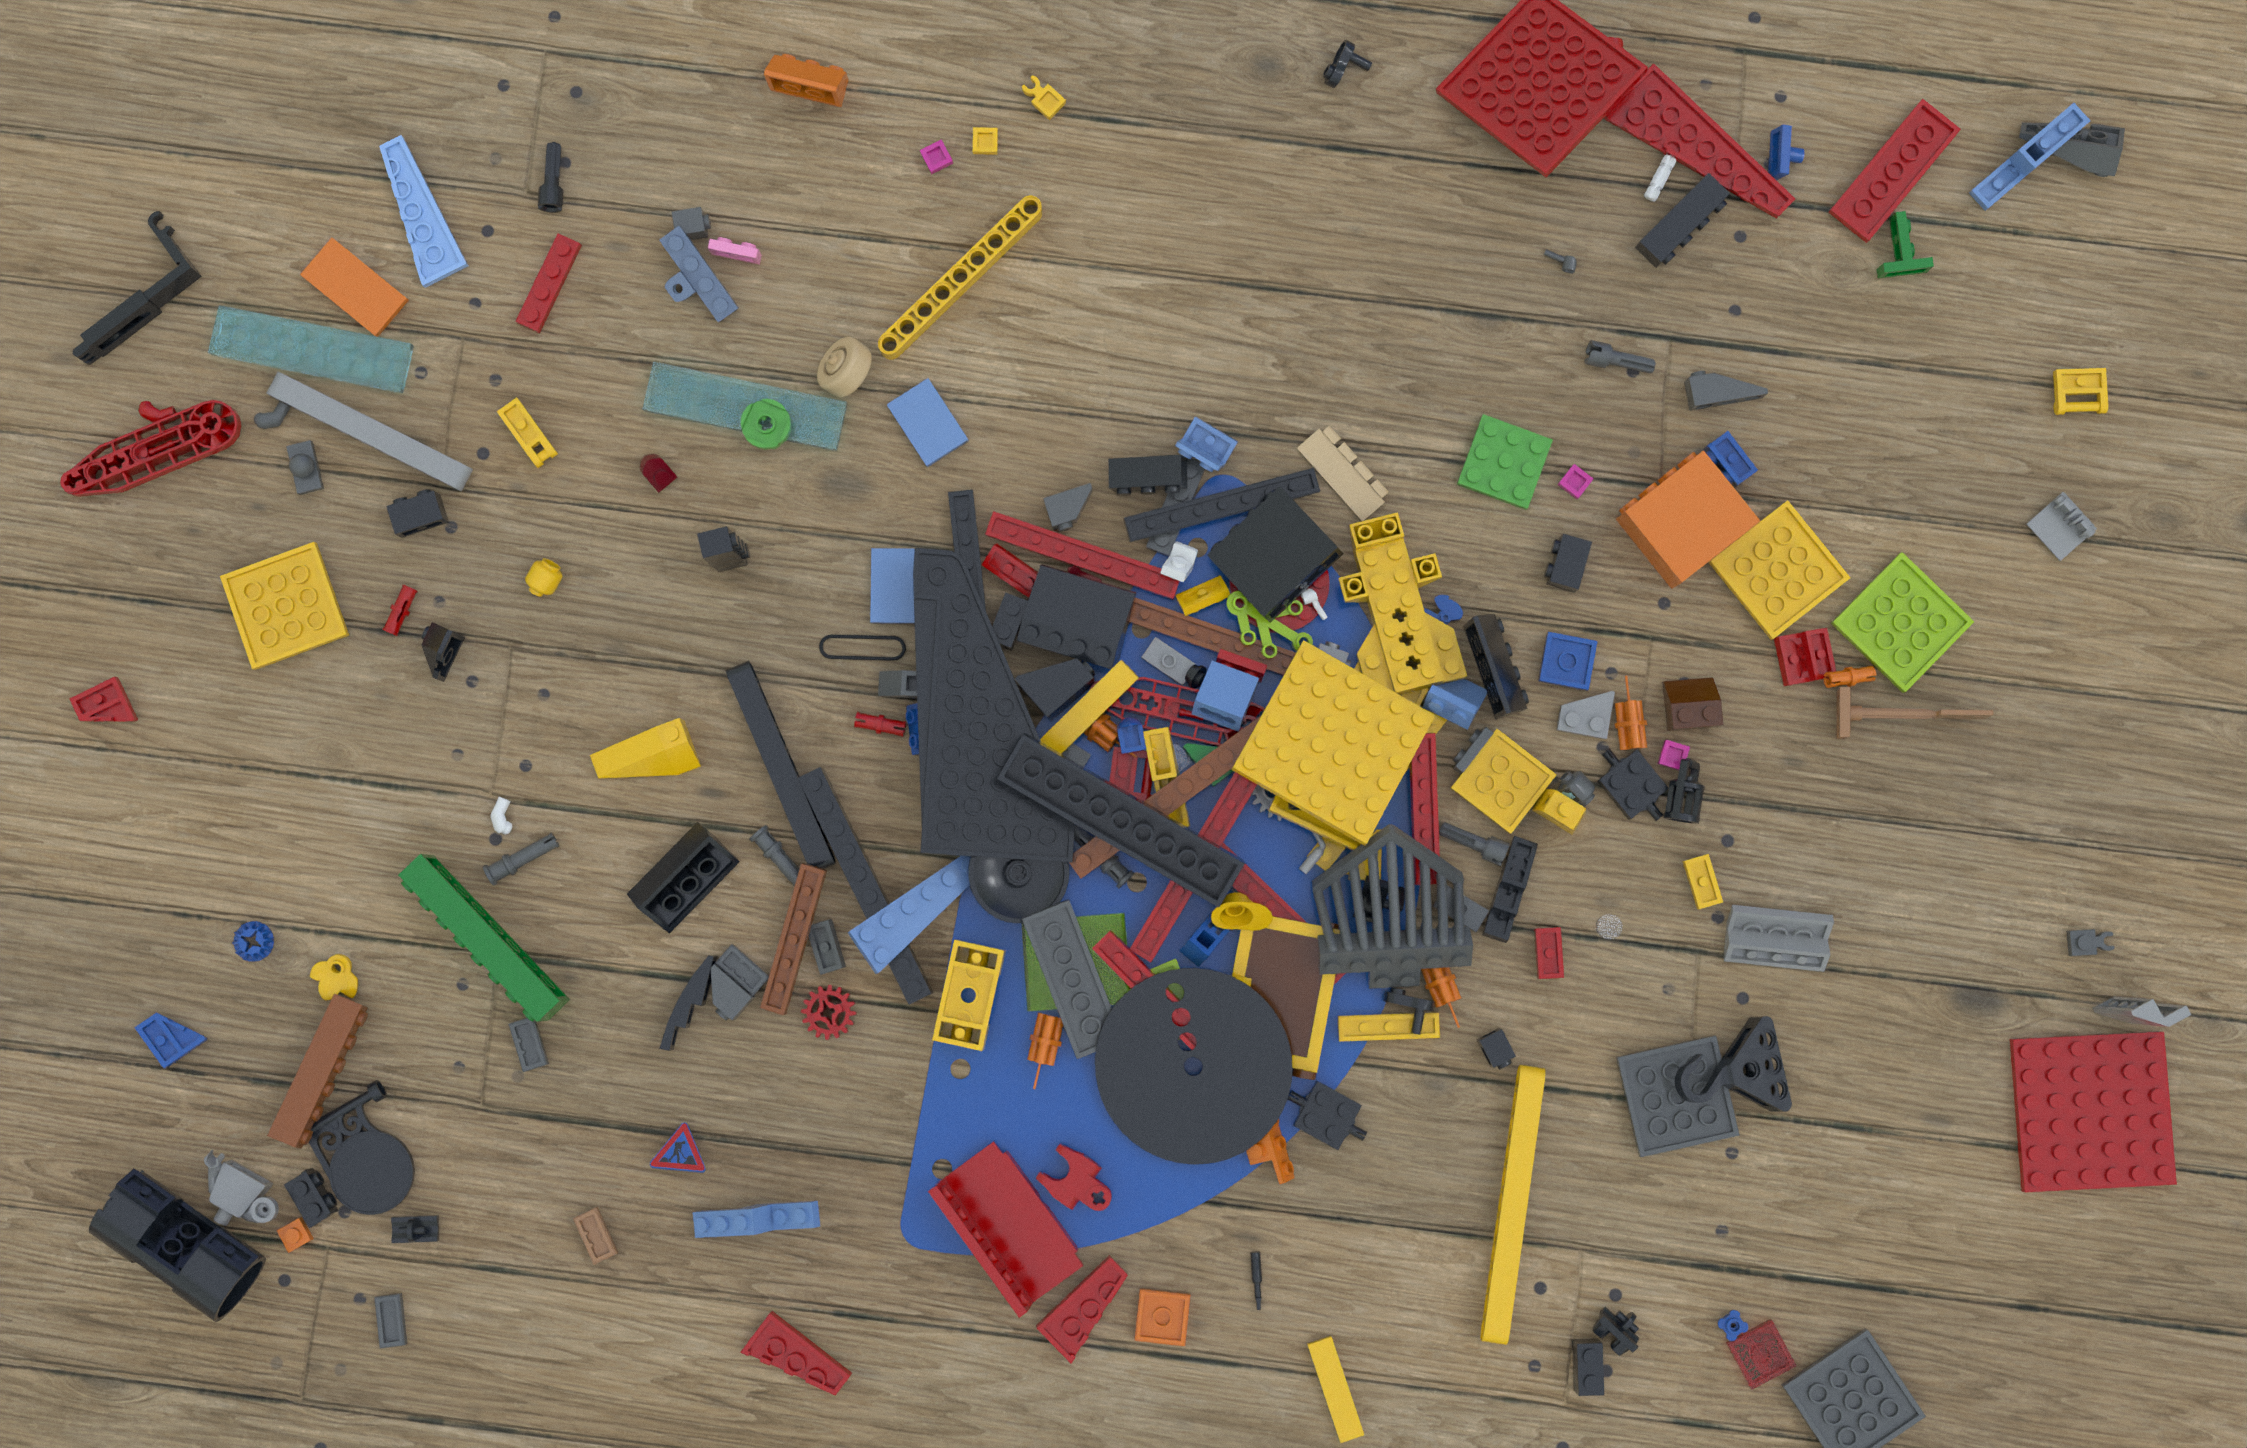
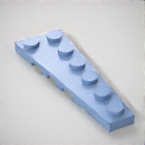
[379,135,468,288]

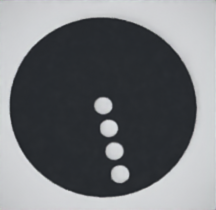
[1095,968,1293,1164]

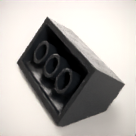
[627,822,740,934]

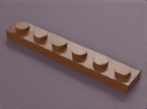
[760,863,827,1016]

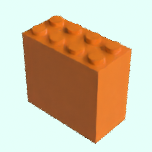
[1616,450,1760,589]

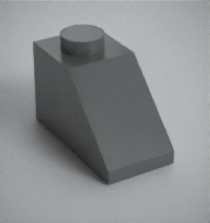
[1043,483,1092,532]
[711,964,755,1021]

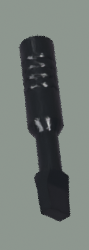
[1250,1251,1262,1310]

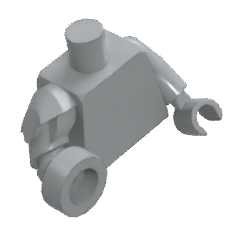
[204,1150,279,1226]

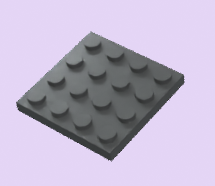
[1616,1035,1740,1157]
[1781,1328,1926,1448]

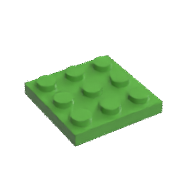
[1456,414,1553,510]

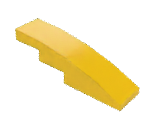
[1143,727,1190,827]

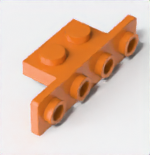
[1246,1119,1294,1184]

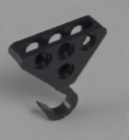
[1675,1016,1792,1112]

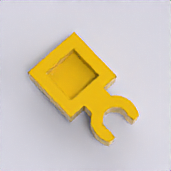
[1022,75,1066,121]

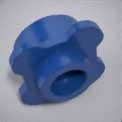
[1718,1310,1748,1341]

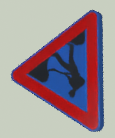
[650,1122,706,1173]

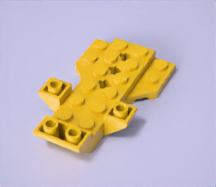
[1338,512,1467,695]

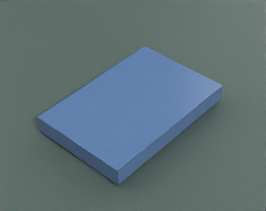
[886,378,969,467]
[870,548,914,624]

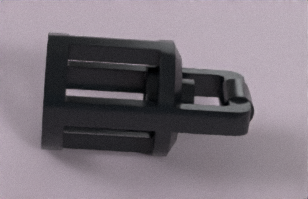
[1664,758,1705,824]

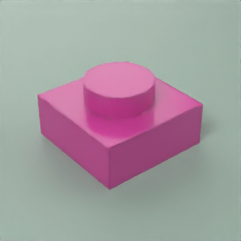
[920,139,953,175]
[1557,464,1593,499]
[1657,740,1690,771]

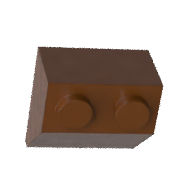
[1662,677,1724,731]

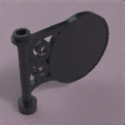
[309,1080,415,1215]

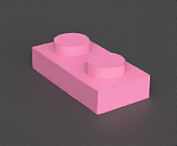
[708,237,762,265]

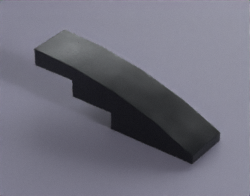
[1482,836,1538,943]
[659,955,717,1051]

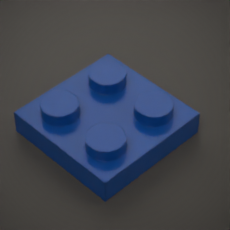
[1538,632,1598,691]

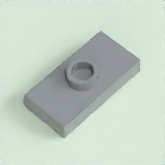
[1141,637,1195,686]

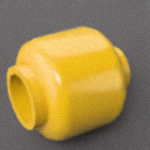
[525,558,563,597]

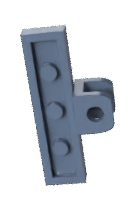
[659,226,739,322]

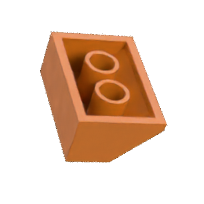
[764,54,849,107]

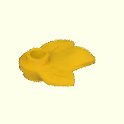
[310,954,358,1001]

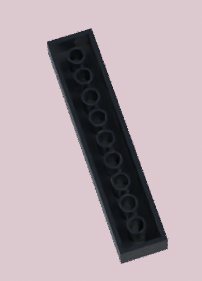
[997,732,1245,908]

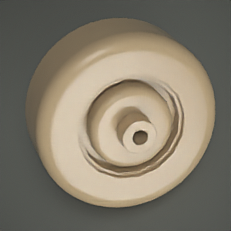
[817,337,872,398]

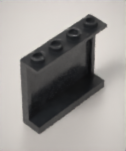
[1207,486,1344,623]

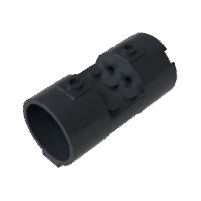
[89,1168,266,1322]

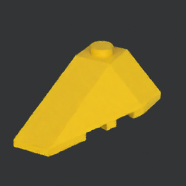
[590,718,701,779]

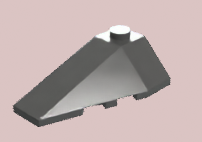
[2019,122,2125,177]

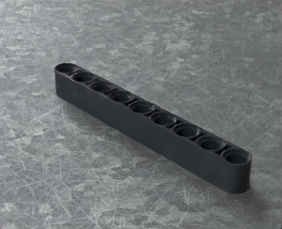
[725,660,836,869]

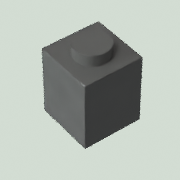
[672,207,711,240]

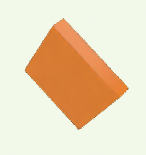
[1134,1288,1191,1346]

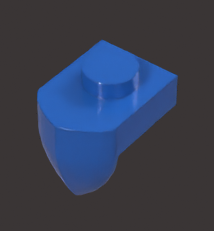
[1117,717,1146,754]

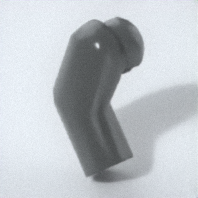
[254,401,291,429]

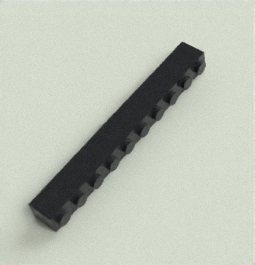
[798,767,934,1005]

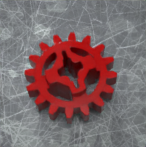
[801,985,857,1040]

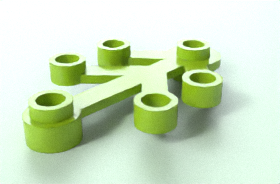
[1226,591,1313,658]

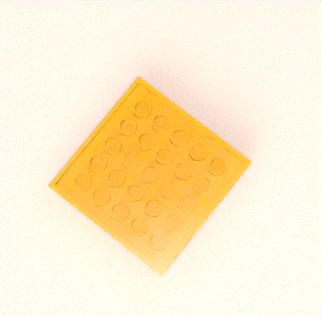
[1231,640,1435,846]

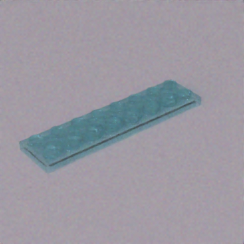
[208,305,414,393]
[642,362,848,451]

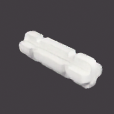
[1644,154,1676,202]

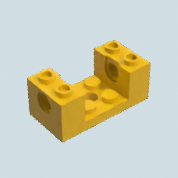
[932,940,1006,1051]

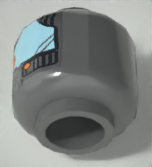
[1557,771,1595,807]

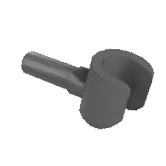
[1544,249,1577,274]

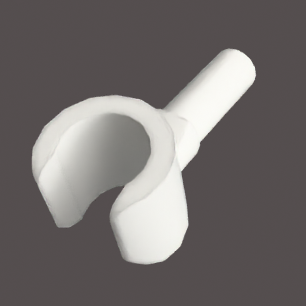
[1301,588,1327,620]

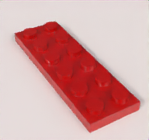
[1828,98,1961,243]

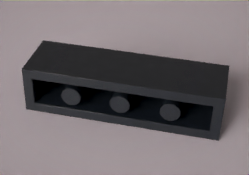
[1635,173,1730,268]
[697,526,750,572]

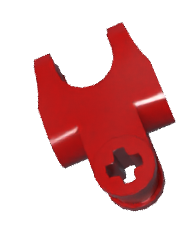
[1036,1143,1112,1211]

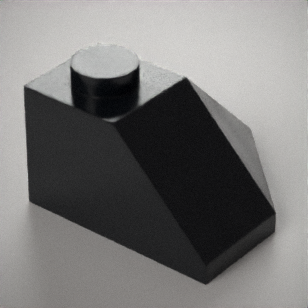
[421,622,465,682]

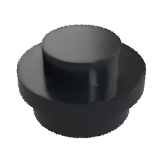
[1185,664,1207,689]

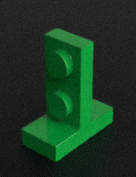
[1876,211,1934,279]

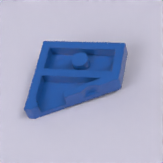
[135,1013,208,1069]

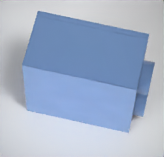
[1192,661,1259,732]

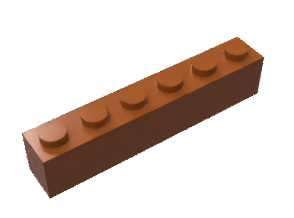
[267,994,368,1149]

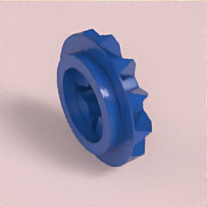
[232,921,274,962]

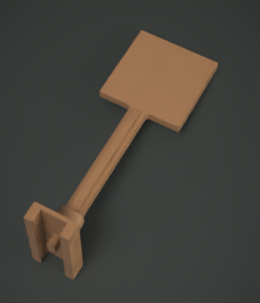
[1836,687,1993,739]

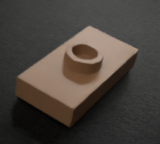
[573,1207,618,1265]

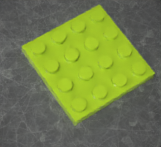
[1831,552,1974,693]

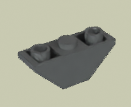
[878,670,917,699]

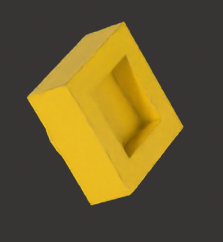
[972,127,998,155]

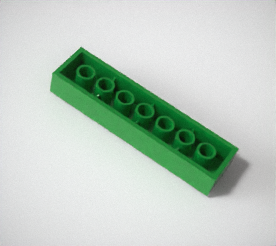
[398,854,571,1022]

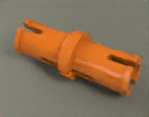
[1823,666,1876,688]

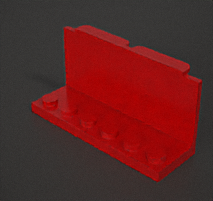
[928,1141,1084,1318]

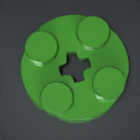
[740,399,792,450]

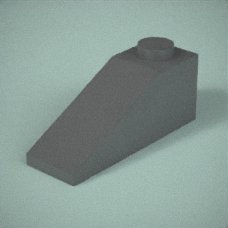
[1684,371,1768,411]

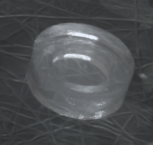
[1596,914,1622,939]

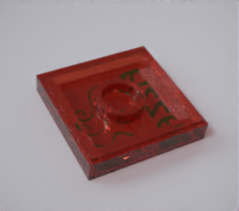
[1726,1319,1796,1390]

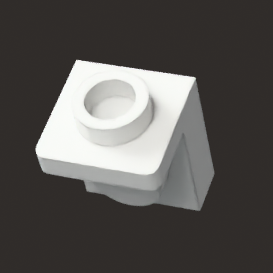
[1161,541,1198,582]

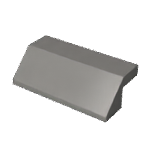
[1723,905,1834,972]
[2092,996,2191,1027]

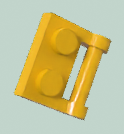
[2053,368,2108,415]

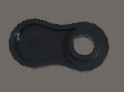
[1323,40,1372,88]
[1383,987,1435,1035]

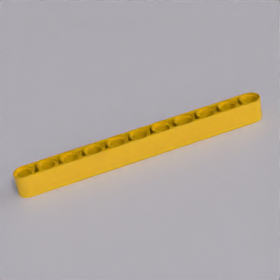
[1480,1065,1545,1345]

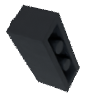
[1108,455,1187,496]

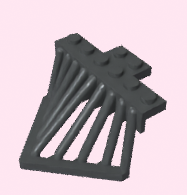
[1312,824,1473,989]

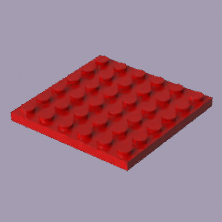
[1436,0,1648,178]
[2010,1031,2177,1192]

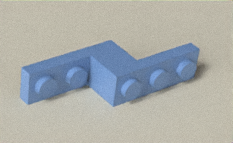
[1969,103,2090,211]
[693,1201,820,1238]

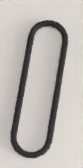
[819,634,906,661]

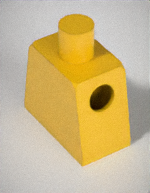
[1531,789,1586,835]

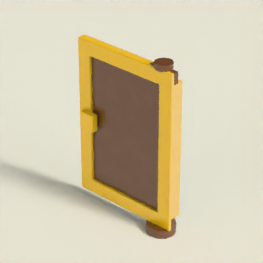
[1232,916,1340,1080]

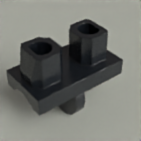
[391,1215,439,1243]
[1593,1306,1639,1356]

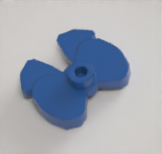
[1424,595,1463,625]

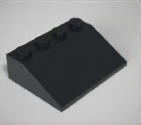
[1017,564,1137,669]
[1463,614,1529,720]

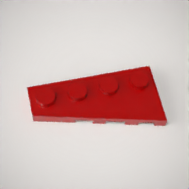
[1036,1255,1128,1364]
[740,1311,852,1396]

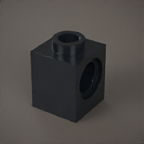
[1476,1028,1516,1069]

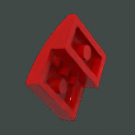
[1774,628,1836,687]

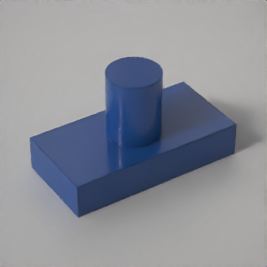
[1768,124,1805,180]

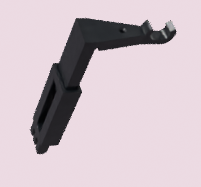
[73,211,202,365]

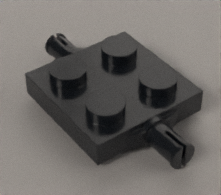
[1597,748,1669,821]
[1287,1081,1367,1150]

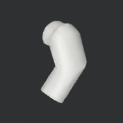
[490,796,512,835]

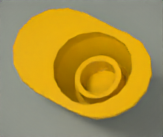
[1211,892,1273,931]

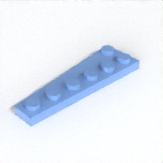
[848,856,971,974]

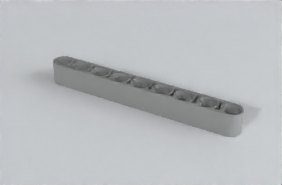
[266,372,473,492]

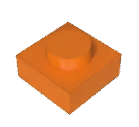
[277,1217,314,1253]

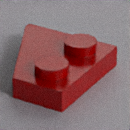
[69,676,138,722]

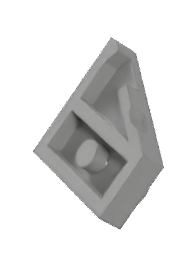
[1556,691,1615,740]

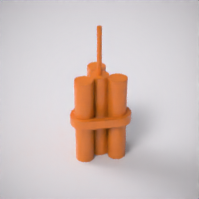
[1614,675,1647,751]
[1084,714,1137,758]
[1421,967,1462,1028]
[1027,1013,1063,1089]

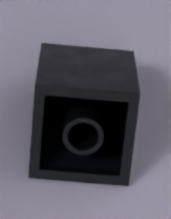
[1015,658,1096,722]

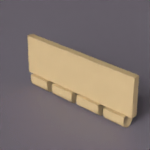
[1297,426,1389,521]

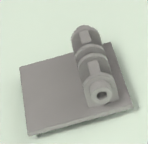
[2026,492,2097,561]

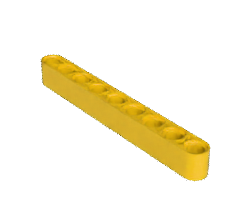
[878,195,1042,360]

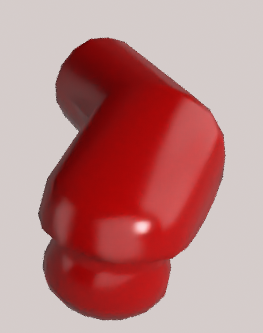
[138,401,177,423]

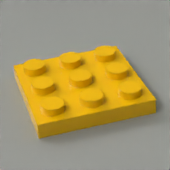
[1450,729,1557,834]

